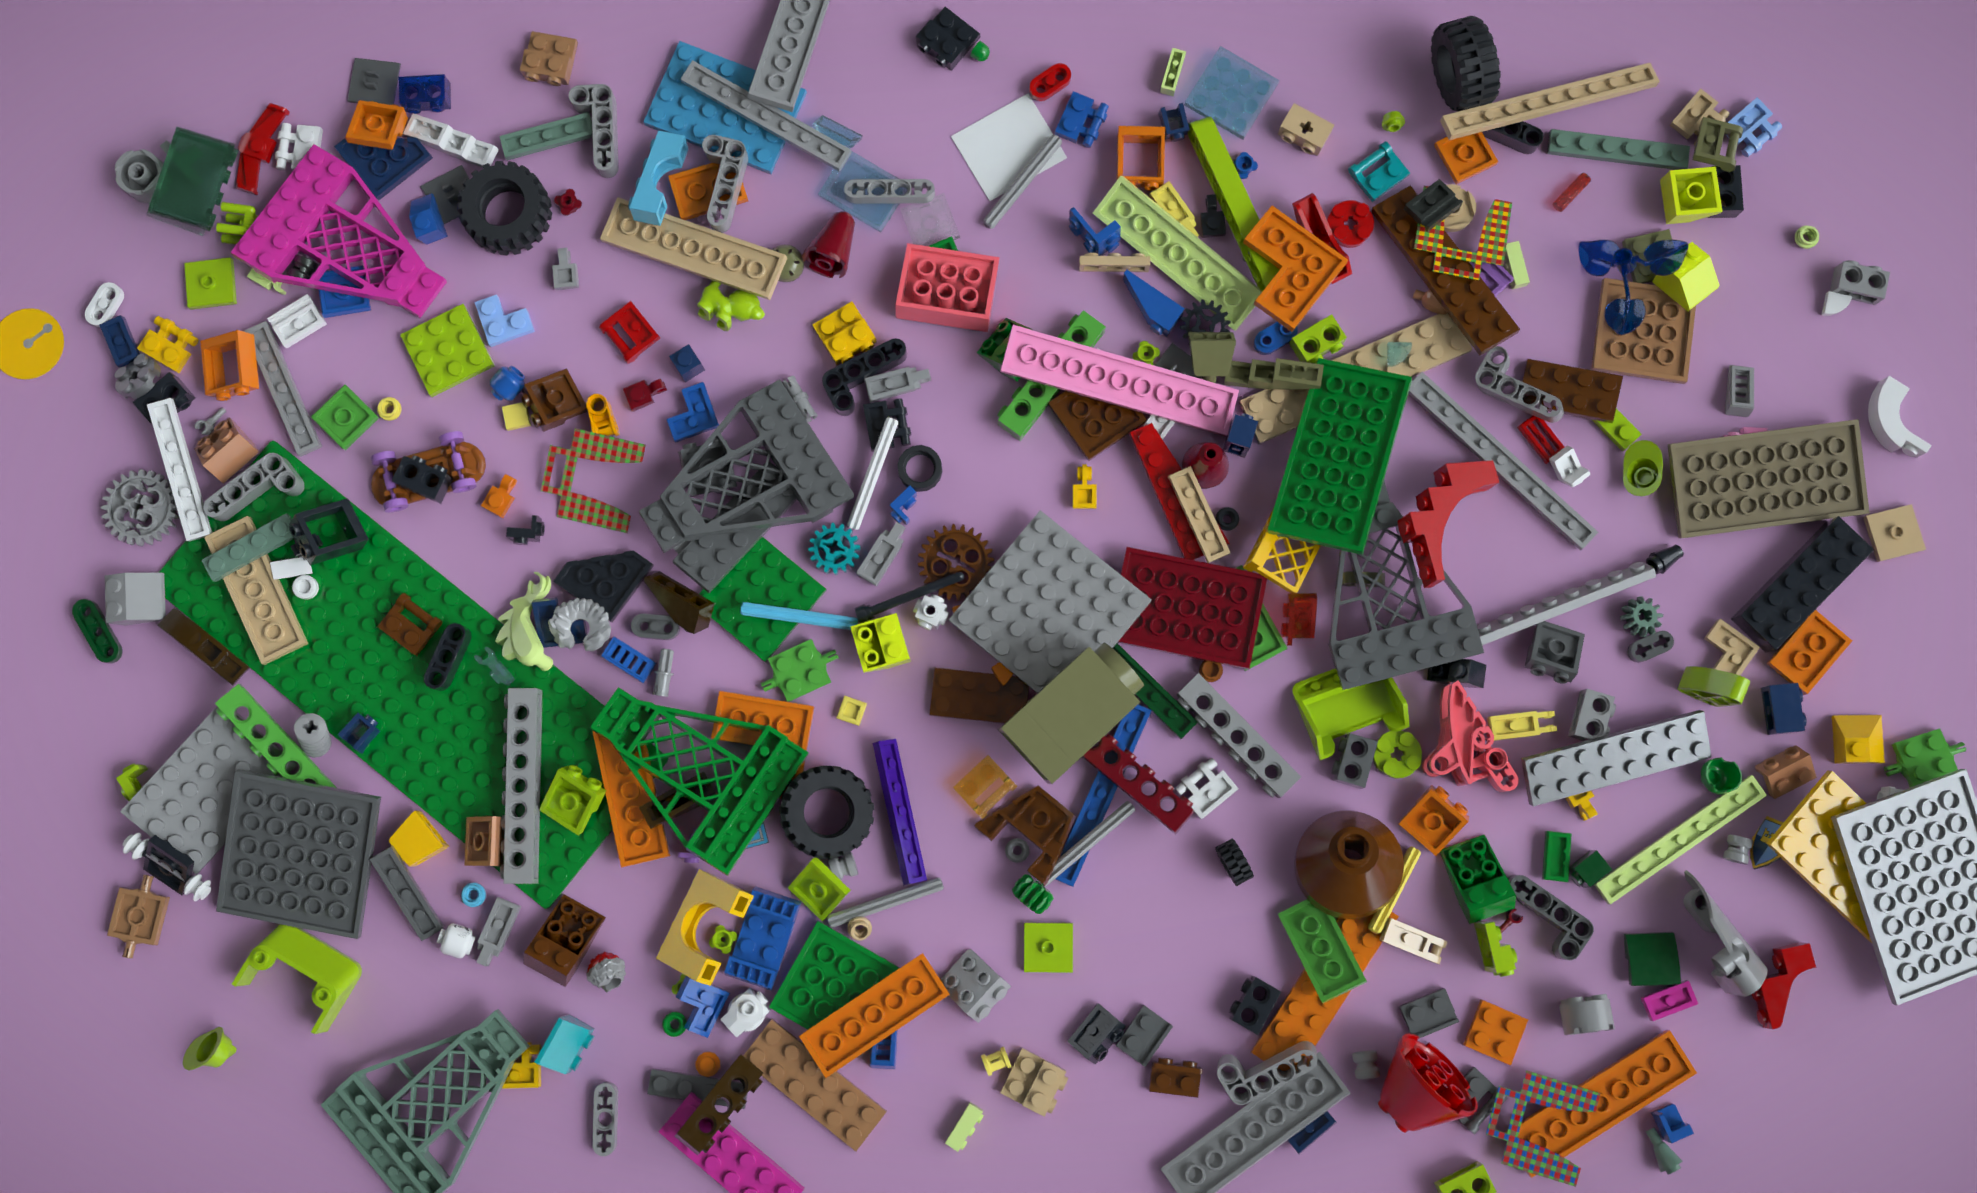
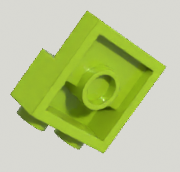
[539,765,606,835]
[1474,921,1517,977]

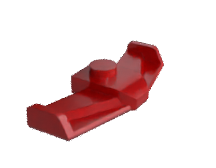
[236,103,290,195]

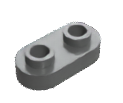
[631,614,680,640]

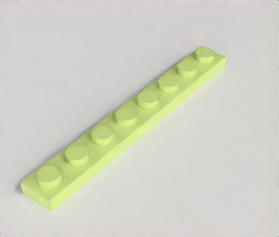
[1594,775,1767,905]

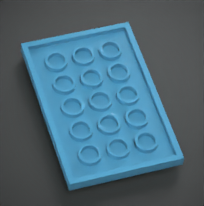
[644,41,807,174]

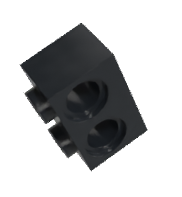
[1708,165,1744,218]
[133,372,196,424]
[392,455,453,504]
[1229,976,1281,1035]

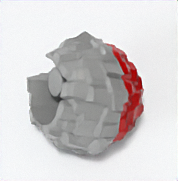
[586,952,626,993]

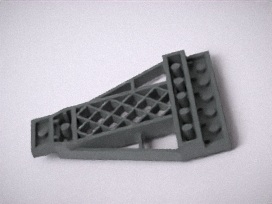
[639,379,854,553]
[1328,481,1484,690]

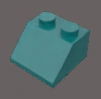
[534,1014,595,1074]

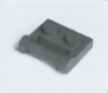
[1458,1067,1508,1135]

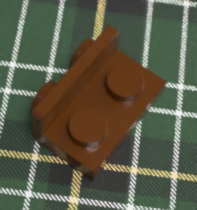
[1149,1057,1203,1098]

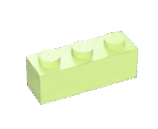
[1160,48,1186,97]
[1504,241,1530,289]
[945,1102,984,1152]

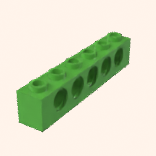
[997,310,1106,441]
[215,684,337,788]

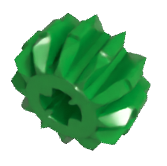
[1012,874,1054,914]

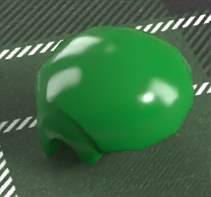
[1701,757,1742,795]

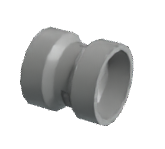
[1723,835,1753,865]
[828,852,858,880]
[1352,1050,1380,1079]

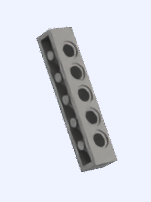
[1176,673,1301,798]

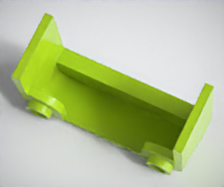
[232,924,362,1034]

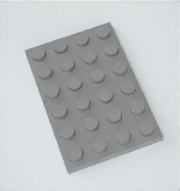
[120,706,298,874]

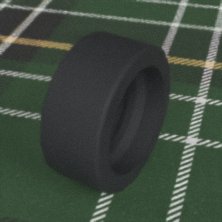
[897,445,942,492]

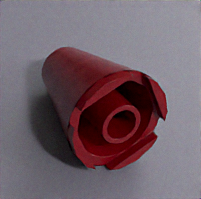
[802,211,855,278]
[1182,442,1229,489]

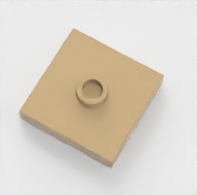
[1863,504,1926,562]

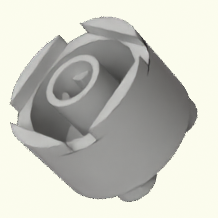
[115,149,173,204]
[1559,994,1615,1035]

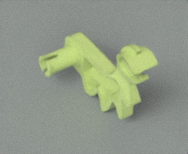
[495,572,553,671]

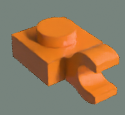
[481,474,517,518]

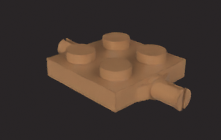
[107,875,170,958]

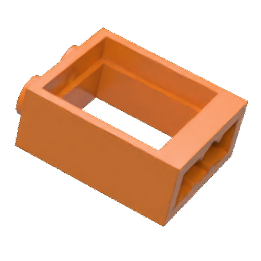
[1116,126,1165,191]
[200,330,259,401]

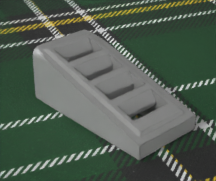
[1725,365,1754,417]

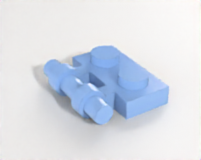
[1725,97,1782,157]

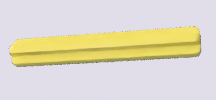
[1368,846,1421,934]

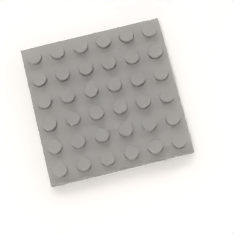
[949,510,1152,693]

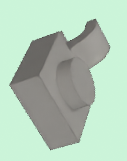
[552,248,579,290]

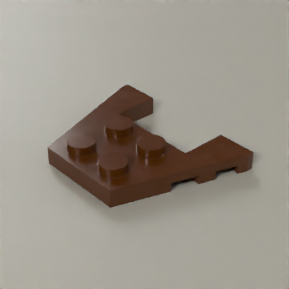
[974,785,1076,886]

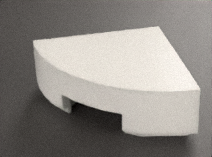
[1822,291,1852,316]

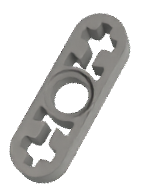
[593,1082,618,1156]

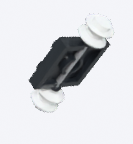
[122,833,211,901]

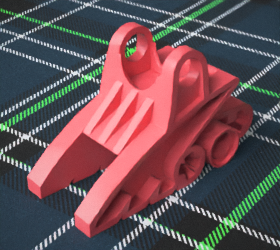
[1422,680,1518,792]

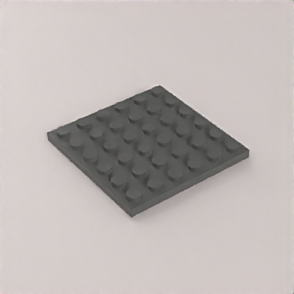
[216,769,381,939]

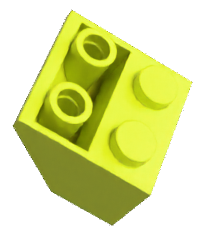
[850,613,911,673]

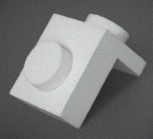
[1549,445,1590,487]

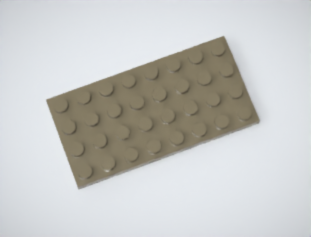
[1667,419,1870,538]

